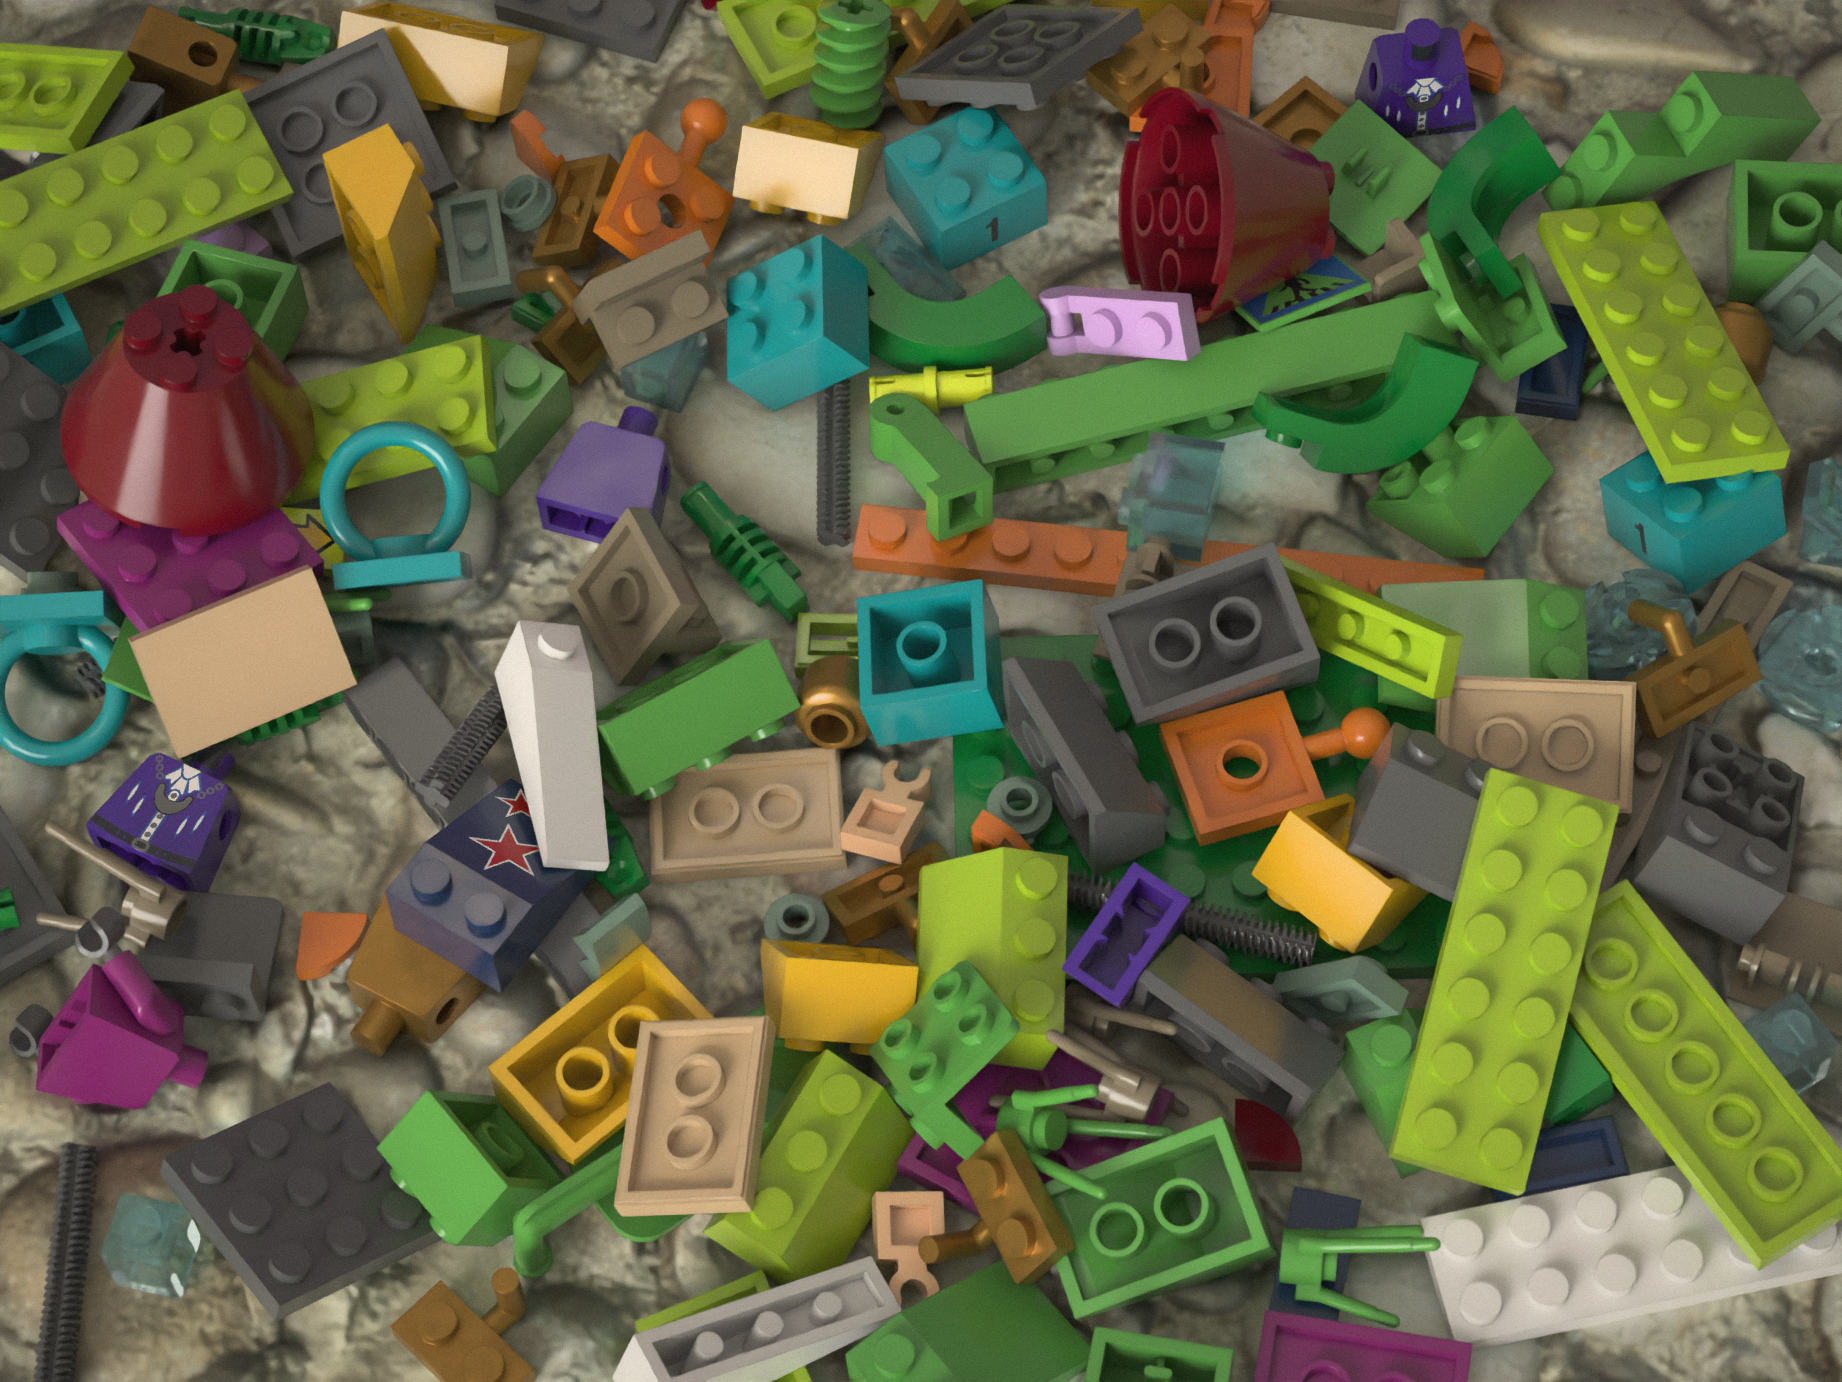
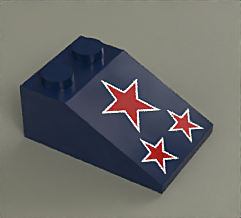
[385,778,617,993]

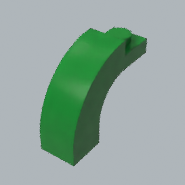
[1426,105,1562,300]
[846,242,1047,375]
[1251,331,1479,474]

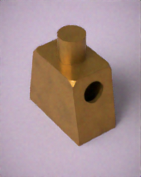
[127,5,267,118]
[346,894,489,1055]

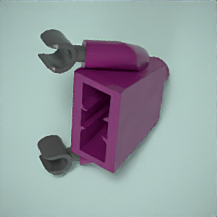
[9,907,208,1109]

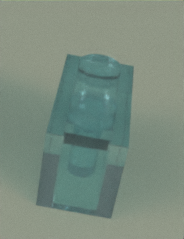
[1118,431,1226,562]

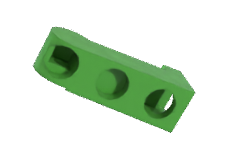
[869,393,993,542]

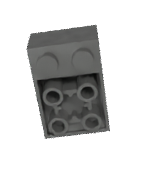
[1630,719,1805,947]

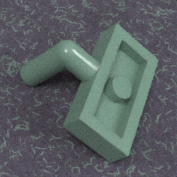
[1752,239,1842,355]

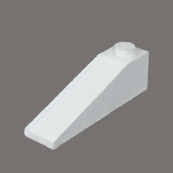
[494,620,610,871]
[612,1256,902,1382]

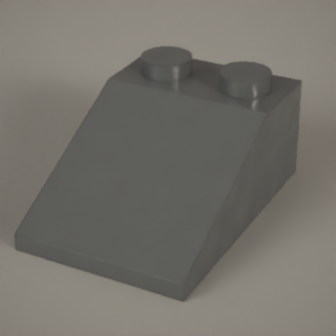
[1091,541,1321,727]

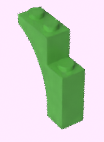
[1541,70,1822,212]

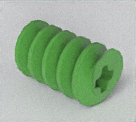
[809,0,893,129]

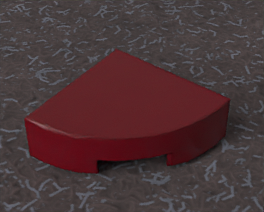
[1234,1098,1302,1172]

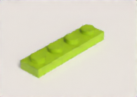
[1279,555,1464,699]

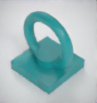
[320,421,473,592]
[0,590,131,767]

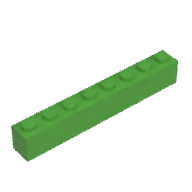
[963,290,1460,495]

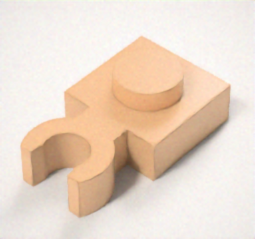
[840,760,932,865]
[871,1191,945,1307]

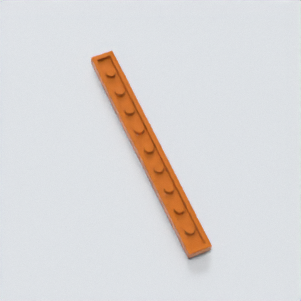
[852,504,1485,597]

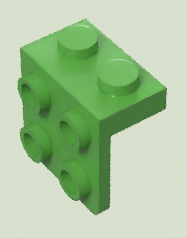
[1418,231,1568,384]
[868,960,1020,1161]

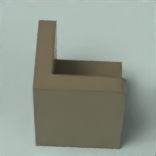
[1351,217,1429,307]

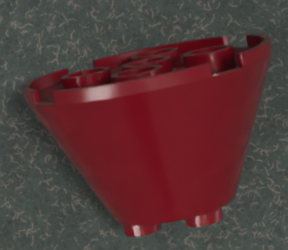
[1118,87,1335,329]
[60,285,315,537]

